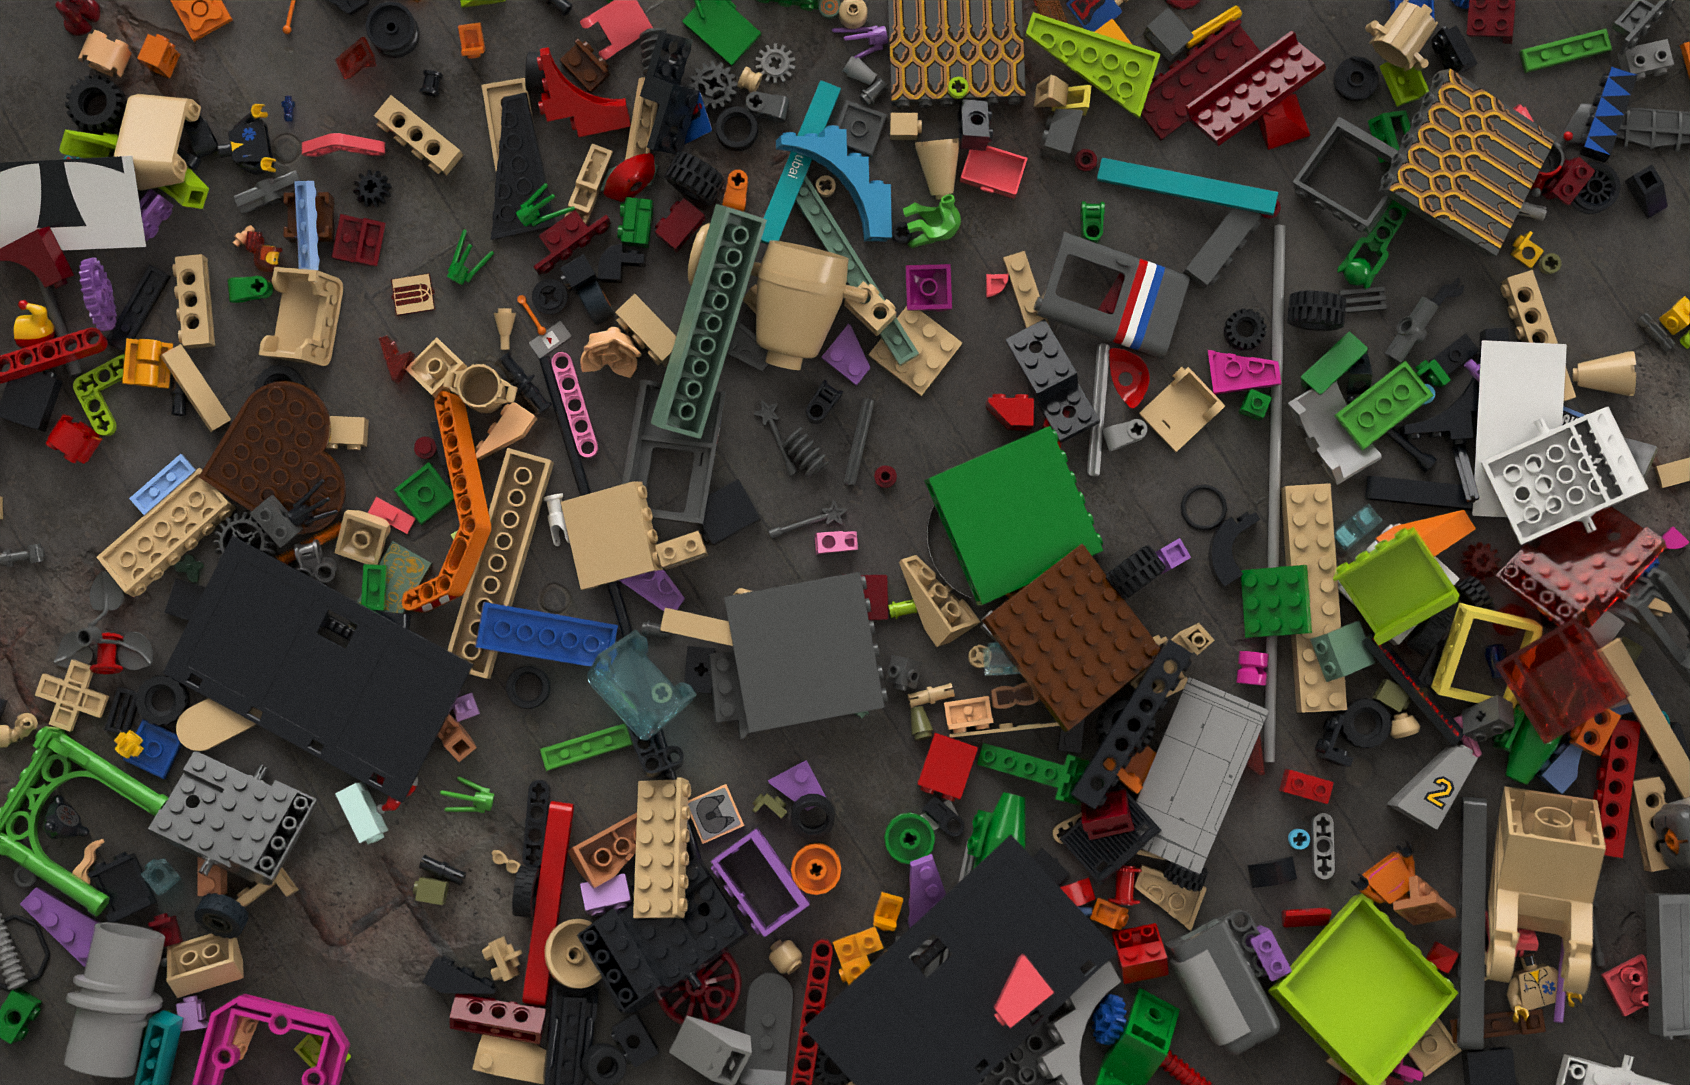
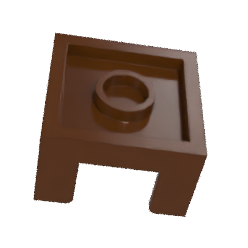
[284,192,334,242]

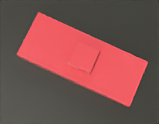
[368,497,416,534]

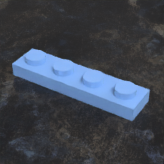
[294,181,320,271]

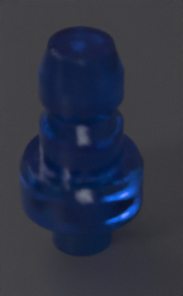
[281,96,295,122]

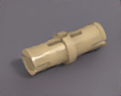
[907,683,955,708]

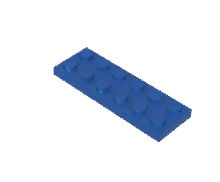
[475,602,618,670]

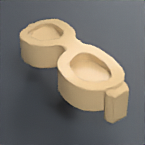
[492,850,521,873]

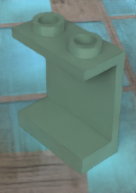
[1310,621,1375,682]

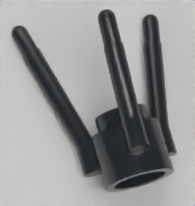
[288,479,338,527]

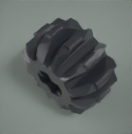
[353,170,392,208]

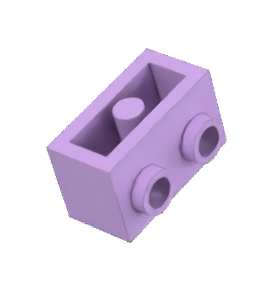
[580,874,632,916]

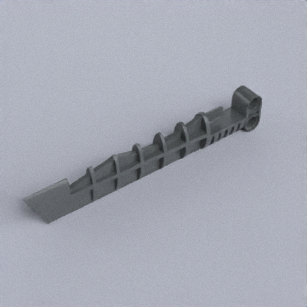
[1559,103,1690,152]

